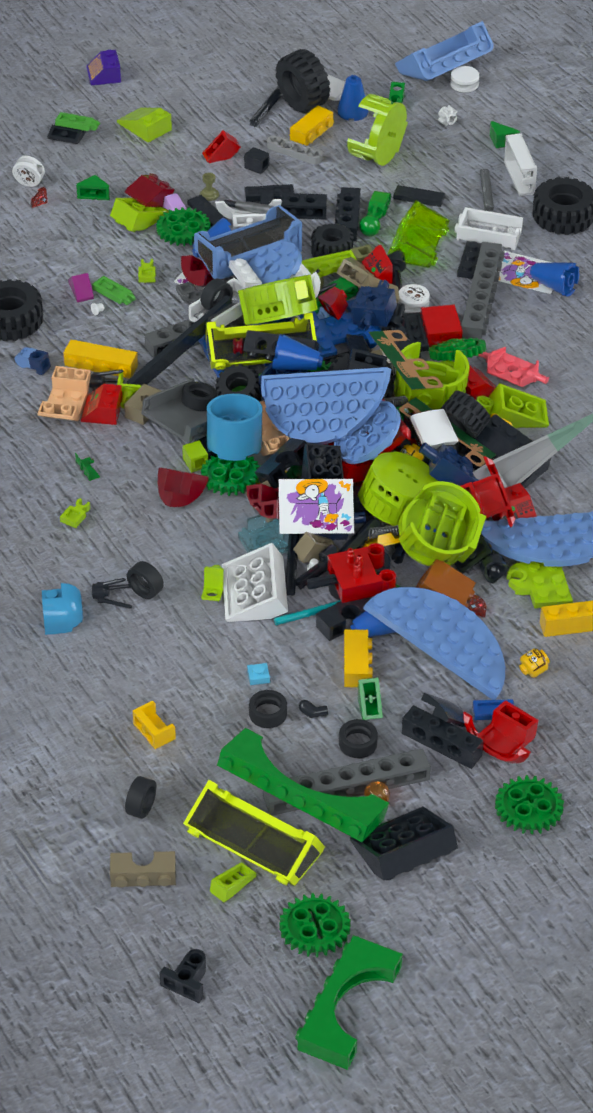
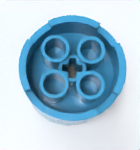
[207,394,262,461]

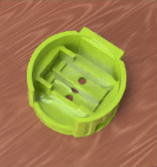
[347,94,408,166]
[238,275,318,325]
[394,342,470,412]
[358,451,438,526]
[399,481,486,567]

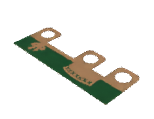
[369,330,443,390]
[399,397,496,467]

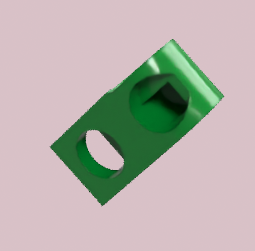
[389,82,405,104]

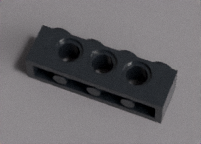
[335,187,361,241]
[260,192,327,220]
[243,330,320,361]
[402,705,484,769]

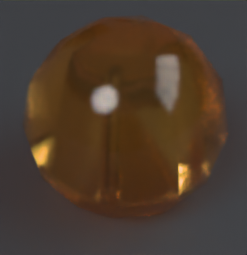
[364,781,390,802]

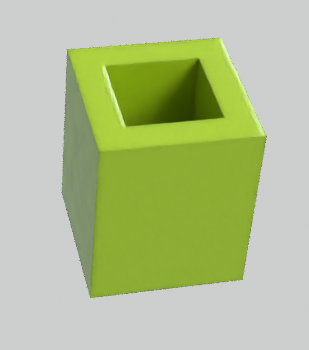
[182,441,208,473]

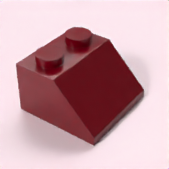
[125,173,175,207]

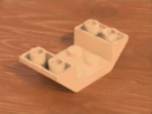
[38,366,91,421]
[260,401,290,456]

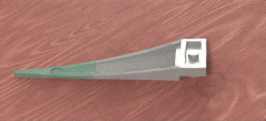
[473,414,593,488]

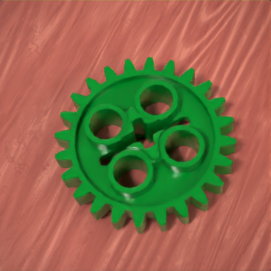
[156,207,210,246]
[429,338,487,361]
[201,454,260,496]
[495,775,564,835]
[279,893,351,957]

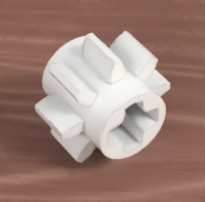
[438,105,457,126]

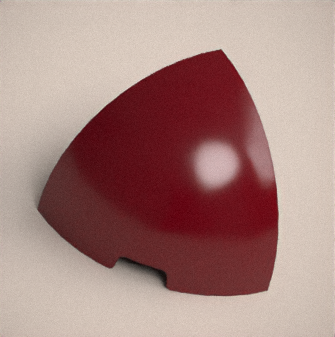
[181,255,223,287]
[157,467,209,507]
[246,484,279,519]

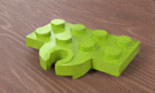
[506,561,573,609]

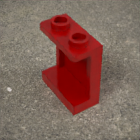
[420,304,462,347]

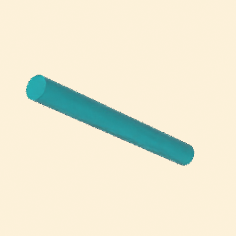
[274,600,341,626]

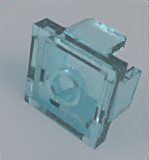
[238,515,288,553]

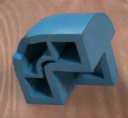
[42,583,83,635]

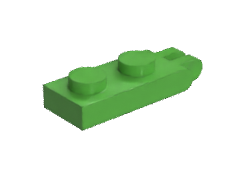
[55,112,100,131]
[92,276,136,305]

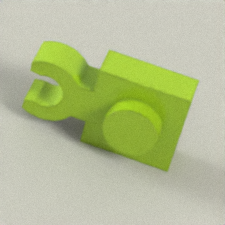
[138,259,156,283]
[60,498,90,528]

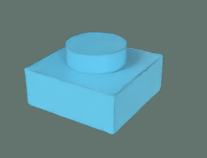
[247,663,270,685]

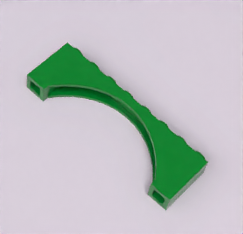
[217,728,389,842]

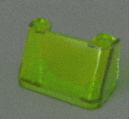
[387,200,450,268]

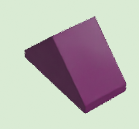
[68,273,94,303]

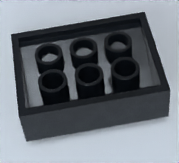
[458,414,552,488]
[350,806,458,881]

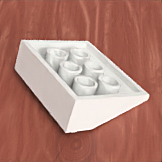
[222,543,288,622]

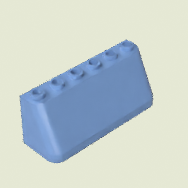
[395,21,493,81]

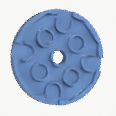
[248,241,302,284]
[334,400,401,464]

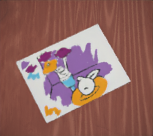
[498,251,553,294]
[279,479,354,534]

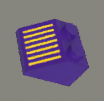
[87,49,121,86]

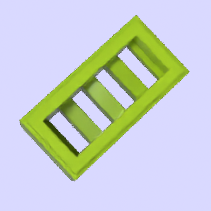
[210,862,257,902]

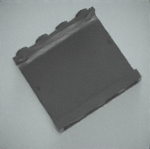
[141,378,207,444]

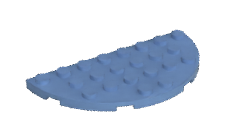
[261,367,391,444]
[481,511,593,567]
[363,587,505,700]

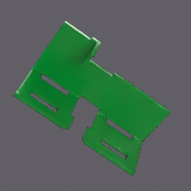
[75,453,100,481]

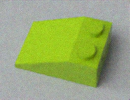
[117,107,172,143]
[110,198,169,232]
[489,383,549,428]

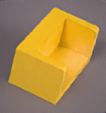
[132,701,176,749]

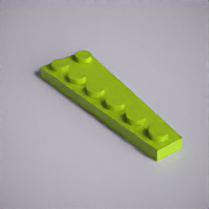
[301,250,357,278]

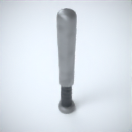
[219,197,274,214]

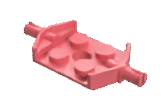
[478,347,549,387]

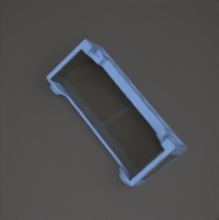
[194,205,302,279]

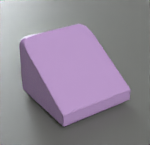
[163,193,186,211]

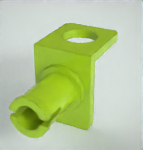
[117,373,141,409]
[201,565,224,601]

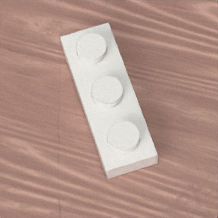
[229,259,262,289]

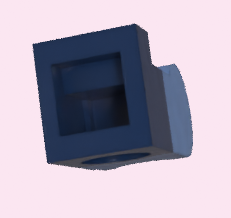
[15,347,51,375]

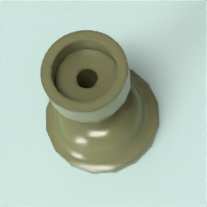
[200,173,219,201]

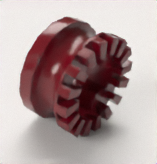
[233,338,244,354]

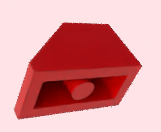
[202,130,241,163]
[318,286,348,320]

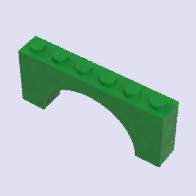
[295,935,403,1070]

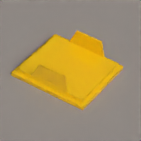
[363,532,400,547]

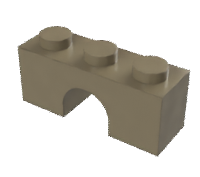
[110,851,176,887]

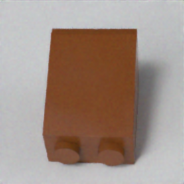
[416,559,476,607]

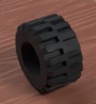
[311,223,353,258]
[215,364,262,402]
[441,390,491,438]

